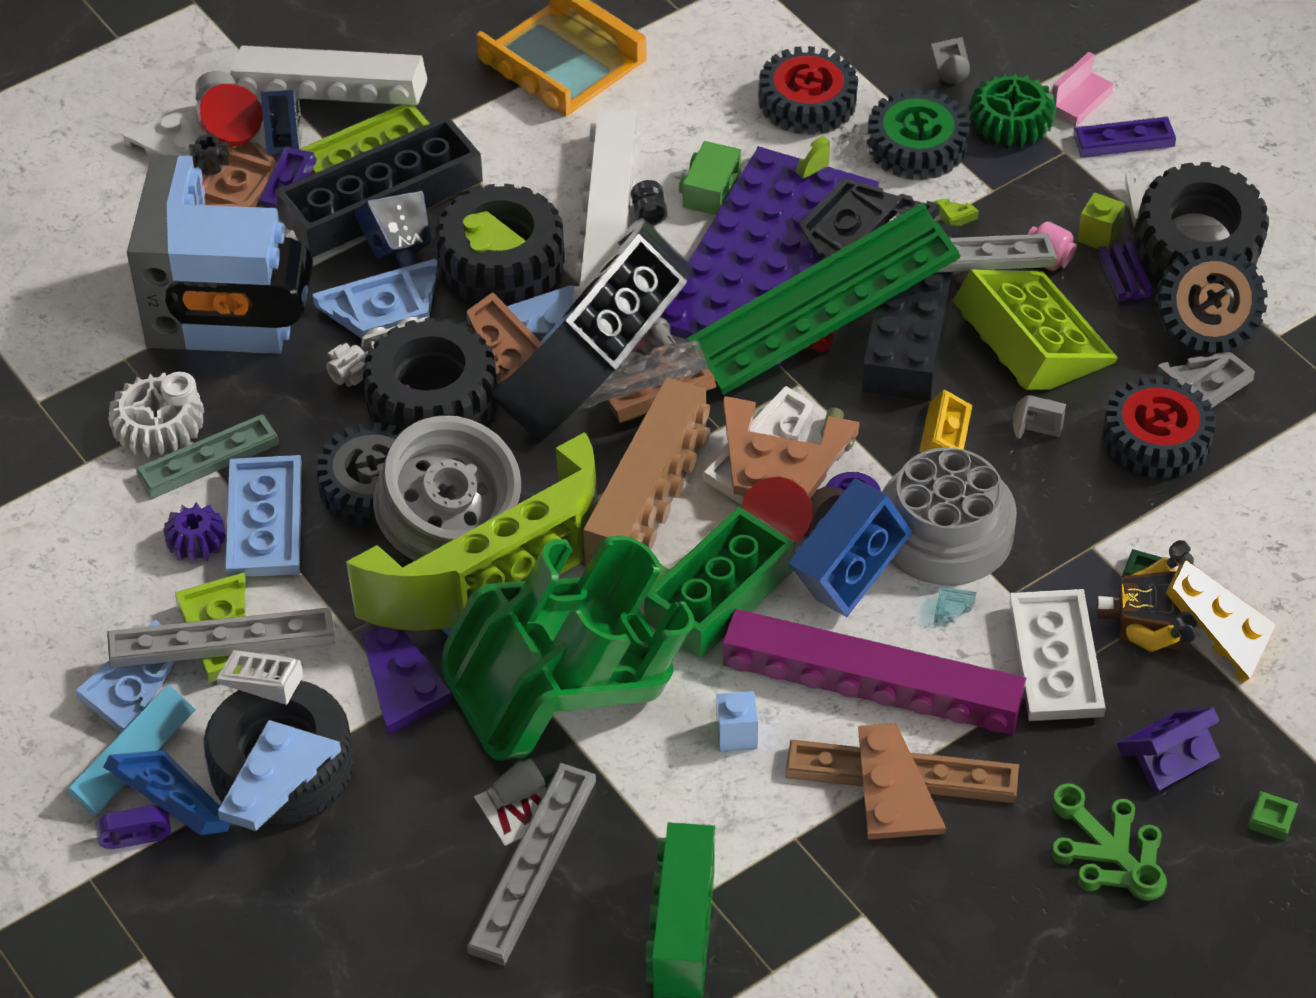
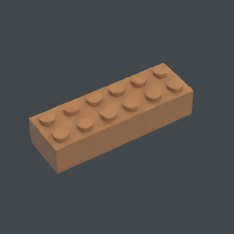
[583,377,710,568]

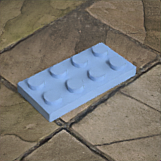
[226,455,302,577]

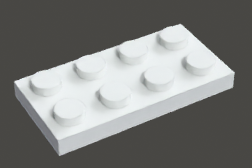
[1009,589,1105,721]

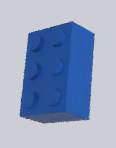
[788,478,913,617]

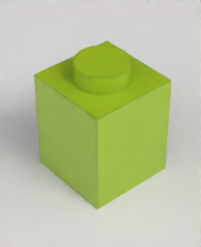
[1078,192,1125,250]

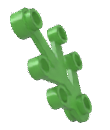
[1052,784,1167,900]

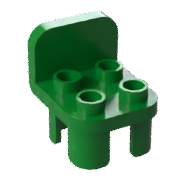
[442,536,694,760]

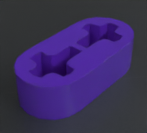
[95,805,171,849]

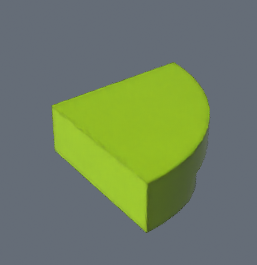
[796,135,830,179]
[933,198,979,226]

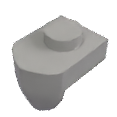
[931,37,970,85]
[1013,395,1066,439]

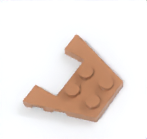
[723,396,859,498]

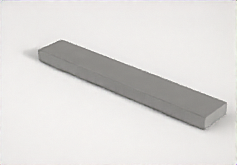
[107,607,335,668]
[467,763,596,966]

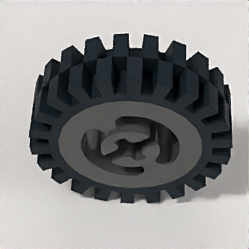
[316,422,426,527]

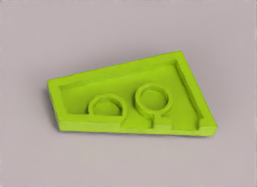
[175,572,246,682]

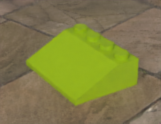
[953,269,1118,390]

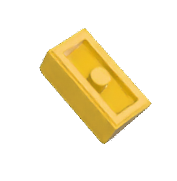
[919,389,972,453]

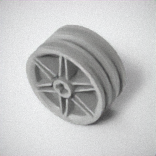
[373,416,521,561]

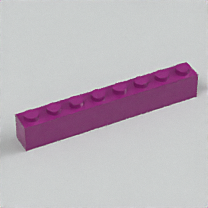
[723,609,1026,735]

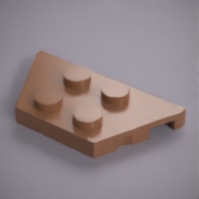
[202,140,277,207]

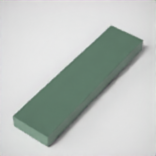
[135,414,279,499]

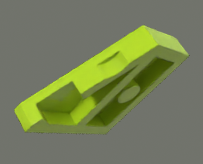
[463,211,525,252]

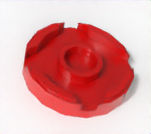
[197,84,263,146]
[741,476,813,542]

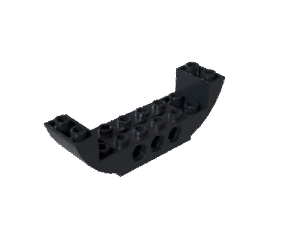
[489,218,692,443]

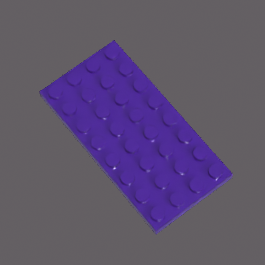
[660,146,879,368]

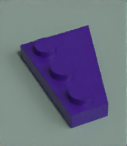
[362,626,452,735]

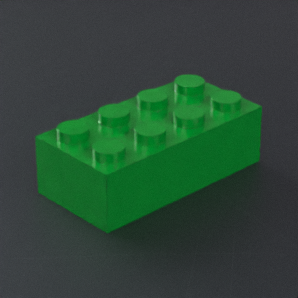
[644,507,795,659]
[645,822,715,998]

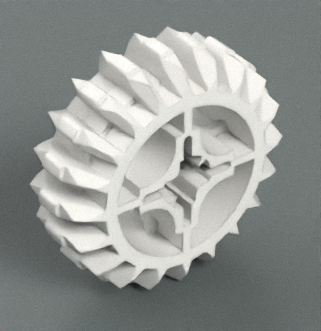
[108,373,204,458]

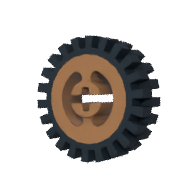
[1155,245,1268,354]

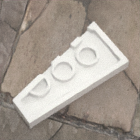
[703,386,814,505]

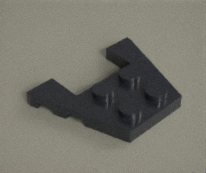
[799,178,940,261]

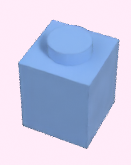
[716,691,758,751]

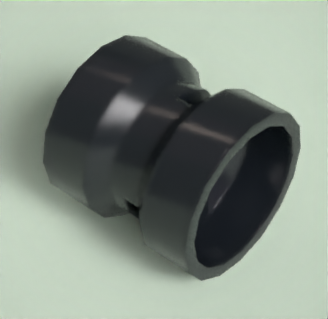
[631,180,667,226]

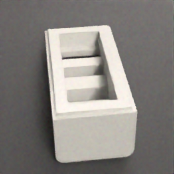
[217,650,303,705]

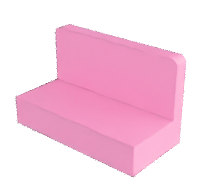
[1052,52,1114,127]

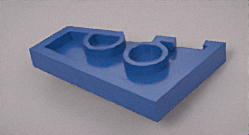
[103,750,231,835]

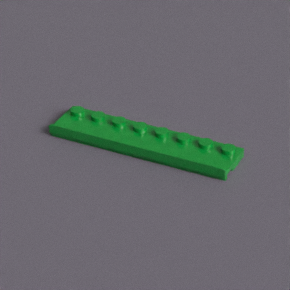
[687,203,960,395]

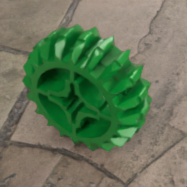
[969,72,1056,147]

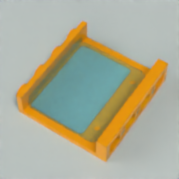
[477,0,647,117]

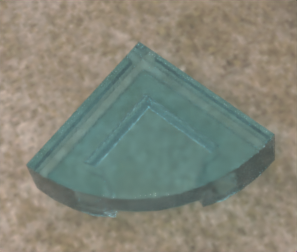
[934,586,977,623]

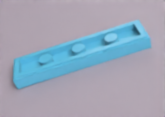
[66,684,196,817]

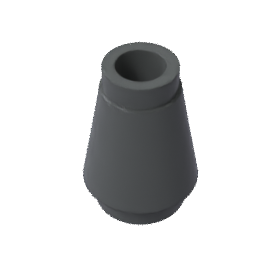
[485,758,545,809]

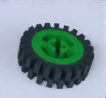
[867,88,969,180]

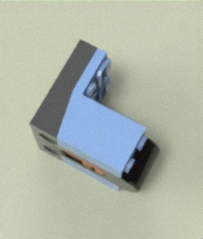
[127,154,313,354]

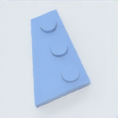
[76,620,176,734]
[218,720,341,831]

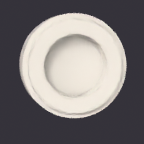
[160,372,197,406]

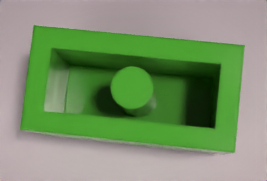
[679,141,741,215]

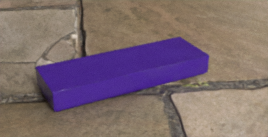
[1073,116,1176,158]

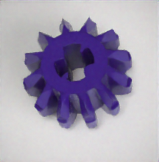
[163,502,226,564]

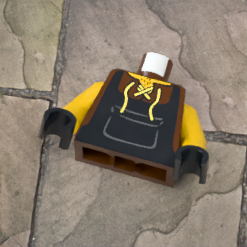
[1096,540,1198,652]

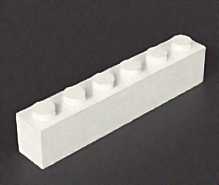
[230,46,428,105]

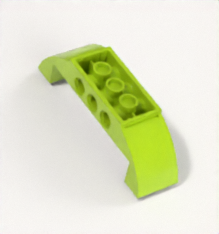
[346,432,598,631]

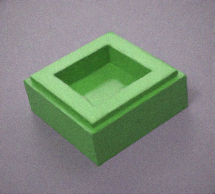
[1248,791,1298,841]

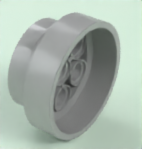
[882,448,1017,585]

